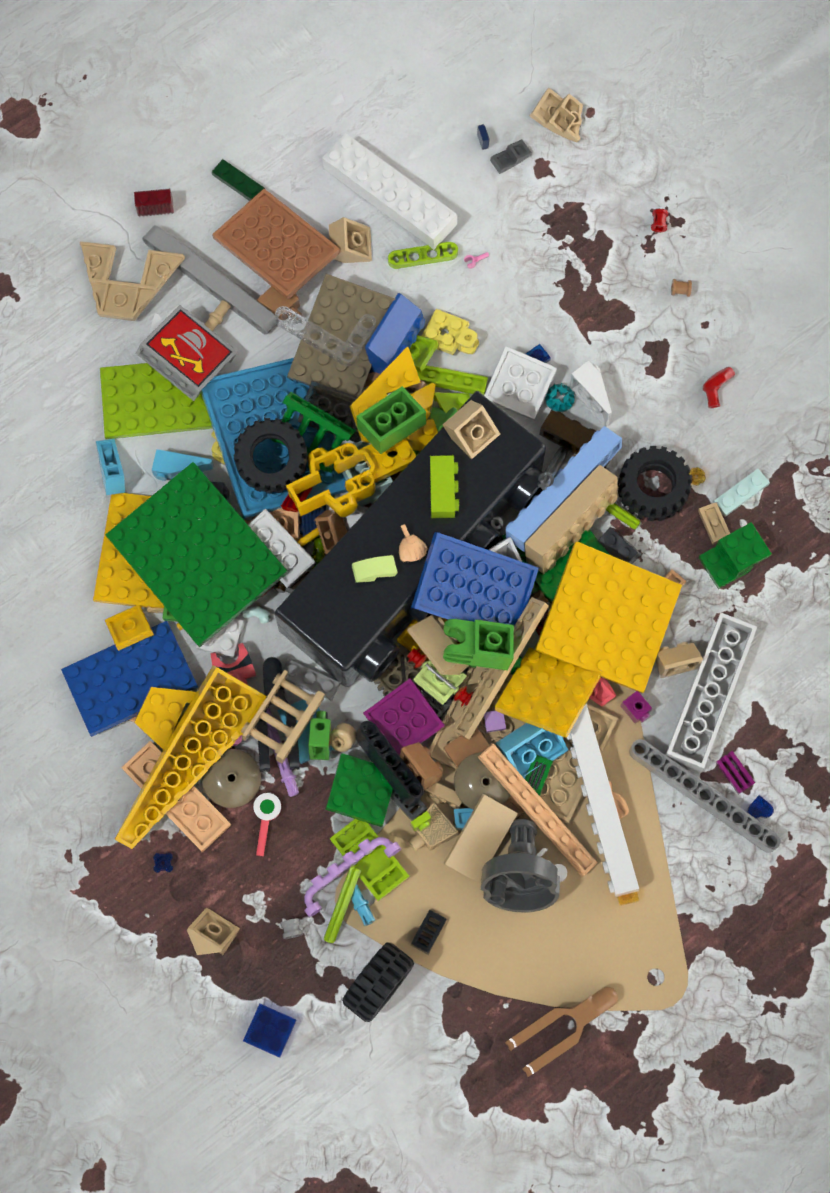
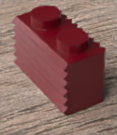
[134,188,174,217]

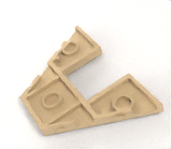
[80,241,185,321]

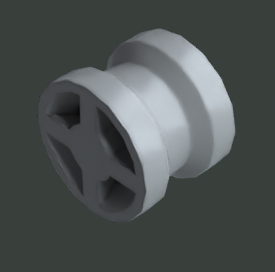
[280,918,303,939]

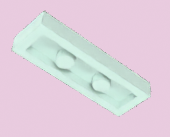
[713,469,770,517]

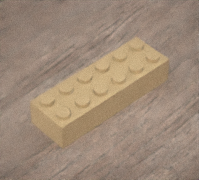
[525,465,618,574]

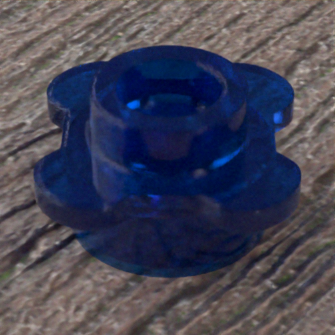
[153,853,173,873]

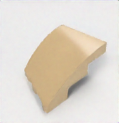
[529,88,583,142]

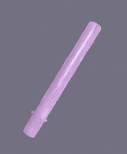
[264,700,299,797]

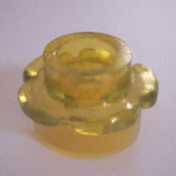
[689,467,706,486]

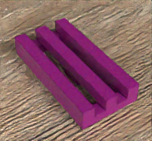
[716,751,755,795]

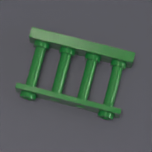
[271,392,356,473]

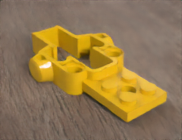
[286,438,416,517]

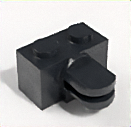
[597,527,641,564]

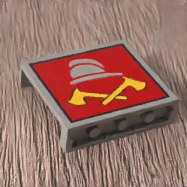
[135,305,237,401]

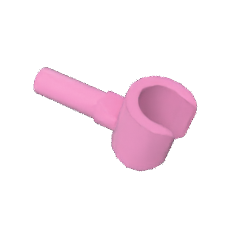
[464,252,489,268]

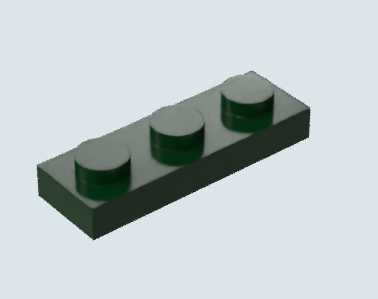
[212,159,265,201]

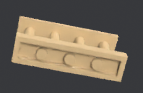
[241,670,325,764]

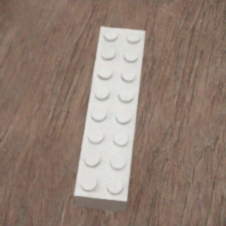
[322,133,457,250]
[665,613,757,773]

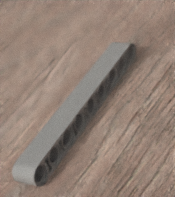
[142,225,278,334]
[629,739,781,853]

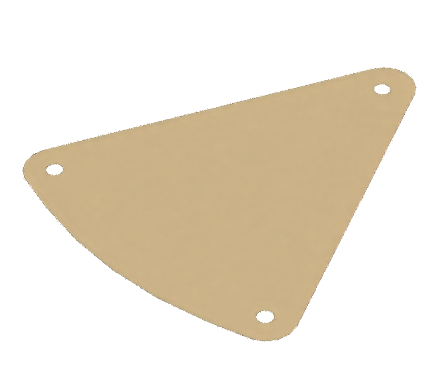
[335,642,688,1011]

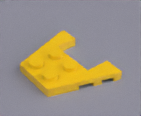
[134,687,197,749]

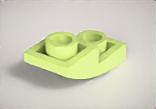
[352,555,398,582]

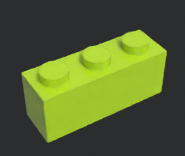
[430,456,459,518]

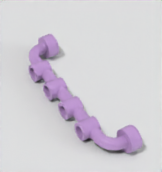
[304,837,401,918]

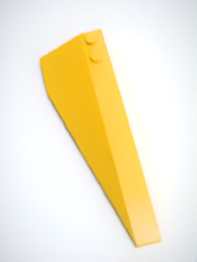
[115,665,267,849]

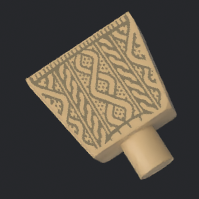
[409,803,458,851]

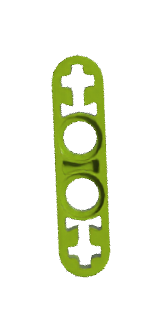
[388,242,458,269]

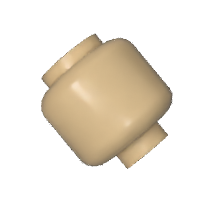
[330,723,357,752]

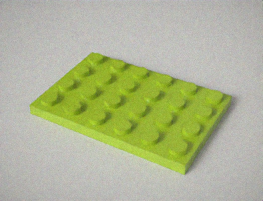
[100,363,213,439]

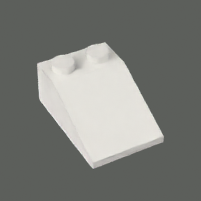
[569,360,612,427]

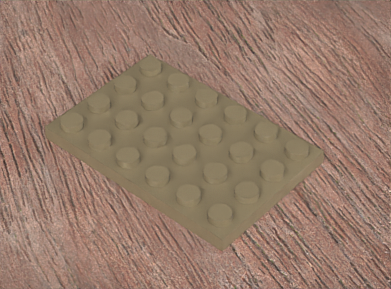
[287,274,396,402]

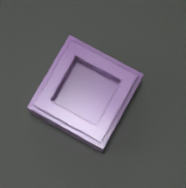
[484,711,506,733]

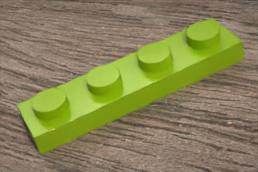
[417,365,488,395]

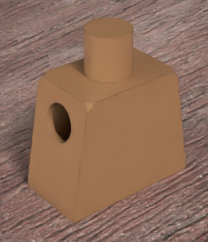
[257,286,302,322]

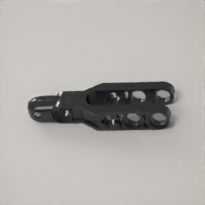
[257,657,300,772]

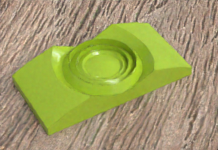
[330,819,410,901]

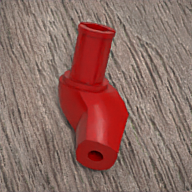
[703,367,735,408]

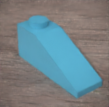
[96,439,125,495]
[152,449,214,481]

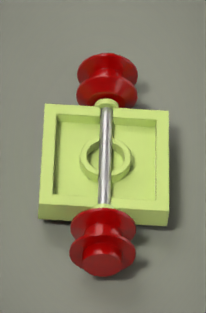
[407,647,474,707]

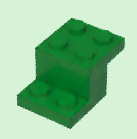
[698,522,772,589]

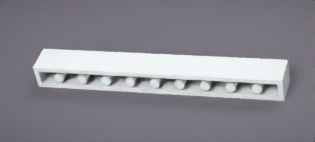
[567,703,639,897]

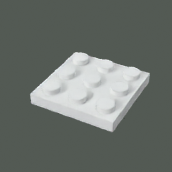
[484,346,557,420]

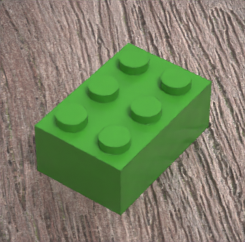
[356,386,426,454]

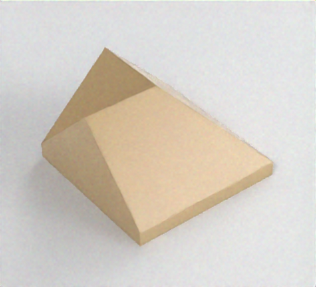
[187,908,240,955]

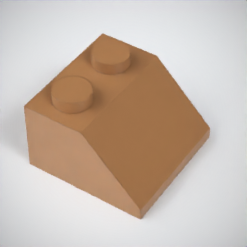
[400,742,443,791]

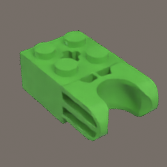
[443,619,514,671]

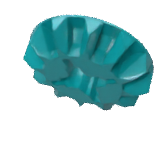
[545,383,575,412]

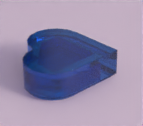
[747,795,774,819]

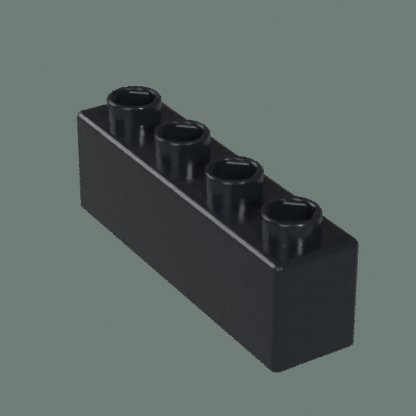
[275,391,546,687]

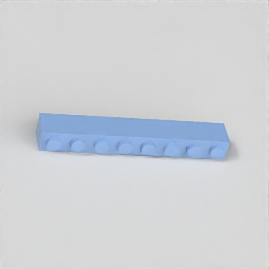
[506,426,622,552]

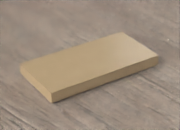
[444,794,518,883]

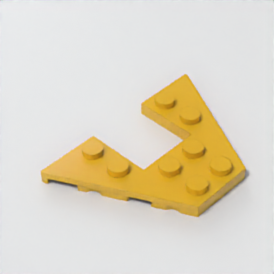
[350,347,438,452]

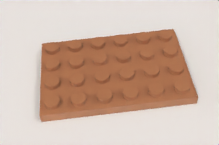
[212,189,340,299]

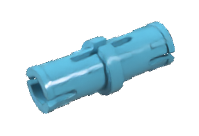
[351,885,376,926]

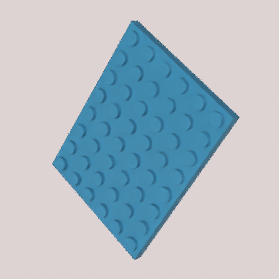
[201,358,348,519]

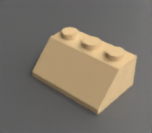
[407,615,469,675]

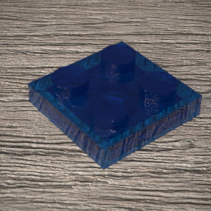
[243,1003,297,1058]

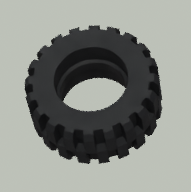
[234,418,308,494]
[618,446,692,522]
[342,942,414,1022]

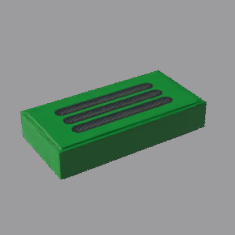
[525,754,553,796]

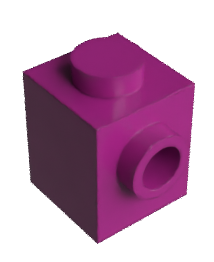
[621,691,652,724]

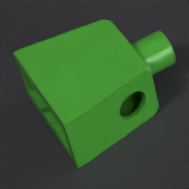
[308,711,331,760]

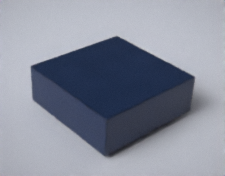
[477,124,489,150]

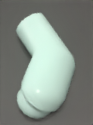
[243,606,270,623]

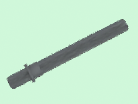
[537,447,568,490]

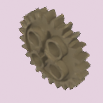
[374,643,427,697]

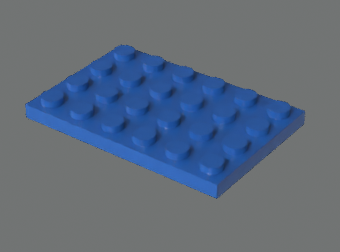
[411,532,539,626]
[61,621,198,737]

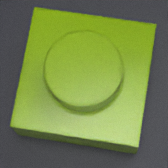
[410,811,432,831]

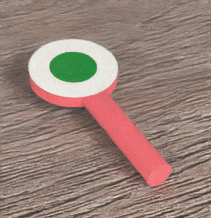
[253,793,281,857]

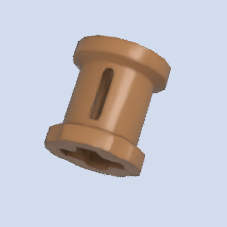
[671,279,692,297]

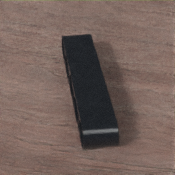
[356,721,424,806]

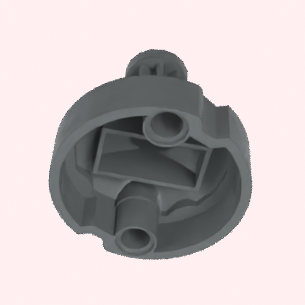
[480,819,560,913]

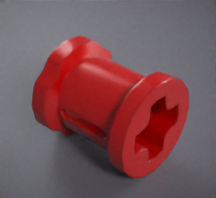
[651,208,668,233]

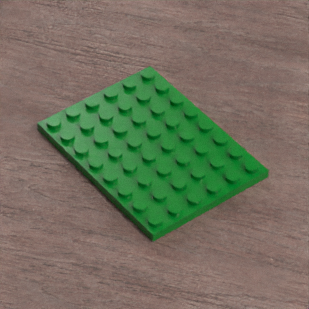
[105,462,289,648]

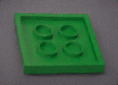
[325,753,393,827]

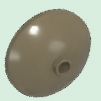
[202,749,261,808]
[454,752,510,810]

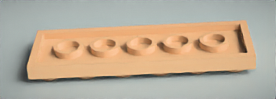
[121,741,231,852]

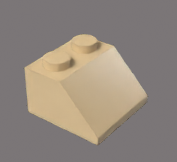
[329,217,372,263]
[442,400,500,459]
[655,642,703,678]

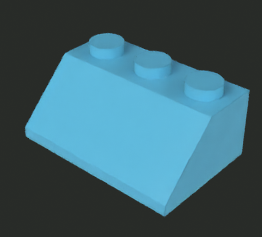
[495,723,568,779]

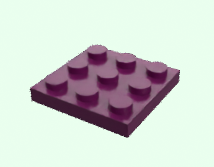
[363,678,445,756]

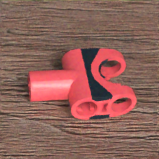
[210,643,256,685]

